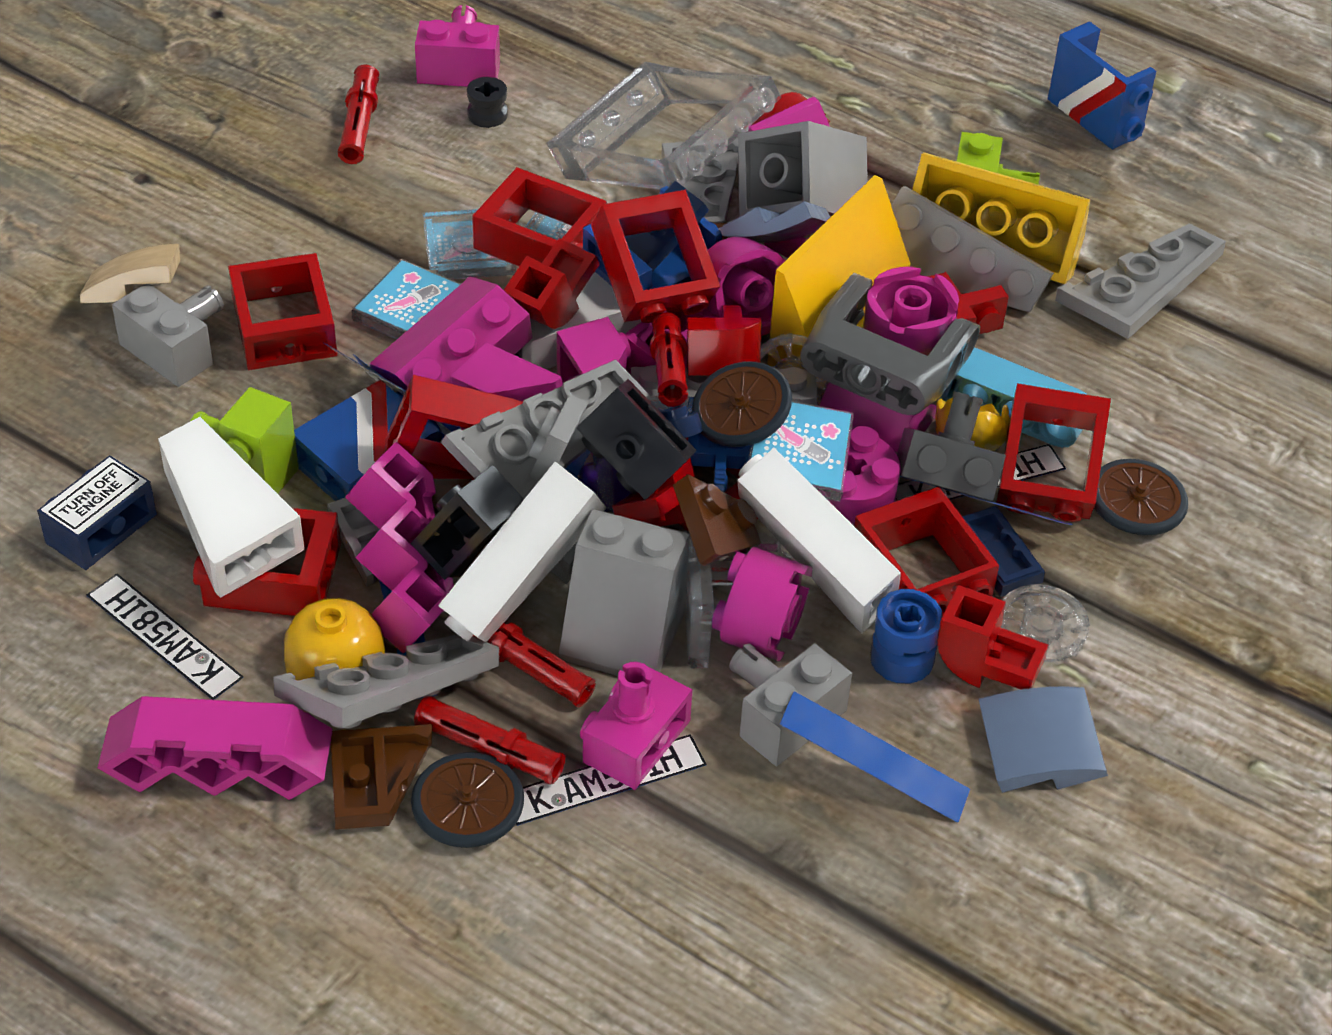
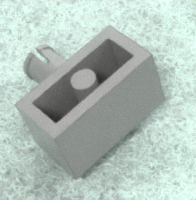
[112,284,224,387]
[729,643,852,767]

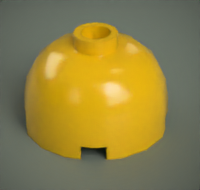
[284,598,385,681]

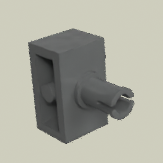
[897,391,1006,501]

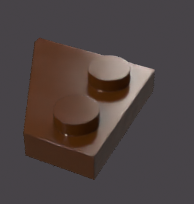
[673,474,761,566]
[331,724,432,830]

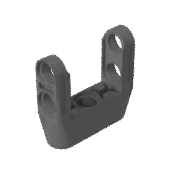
[800,273,980,415]

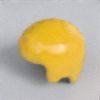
[935,398,1010,451]

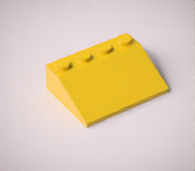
[767,175,910,387]

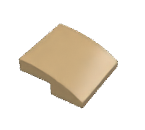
[80,244,180,303]

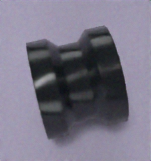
[467,77,508,128]

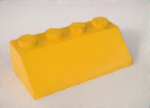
[912,152,1090,284]

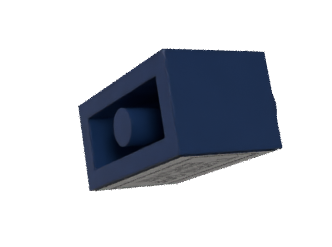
[37,455,157,570]

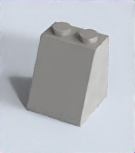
[738,121,868,217]
[559,509,689,676]

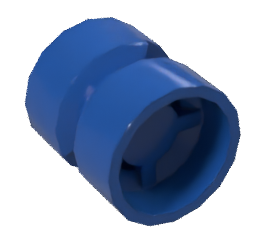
[870,589,942,684]

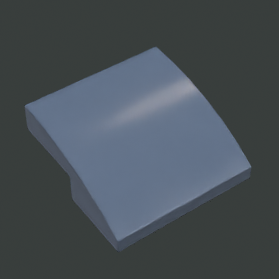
[719,201,830,243]
[979,687,1108,793]

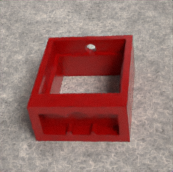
[472,167,607,266]
[591,190,721,323]
[228,253,337,370]
[385,375,523,480]
[996,383,1111,522]
[854,486,999,617]
[193,508,341,616]

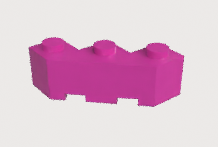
[345,442,454,653]
[97,696,333,800]

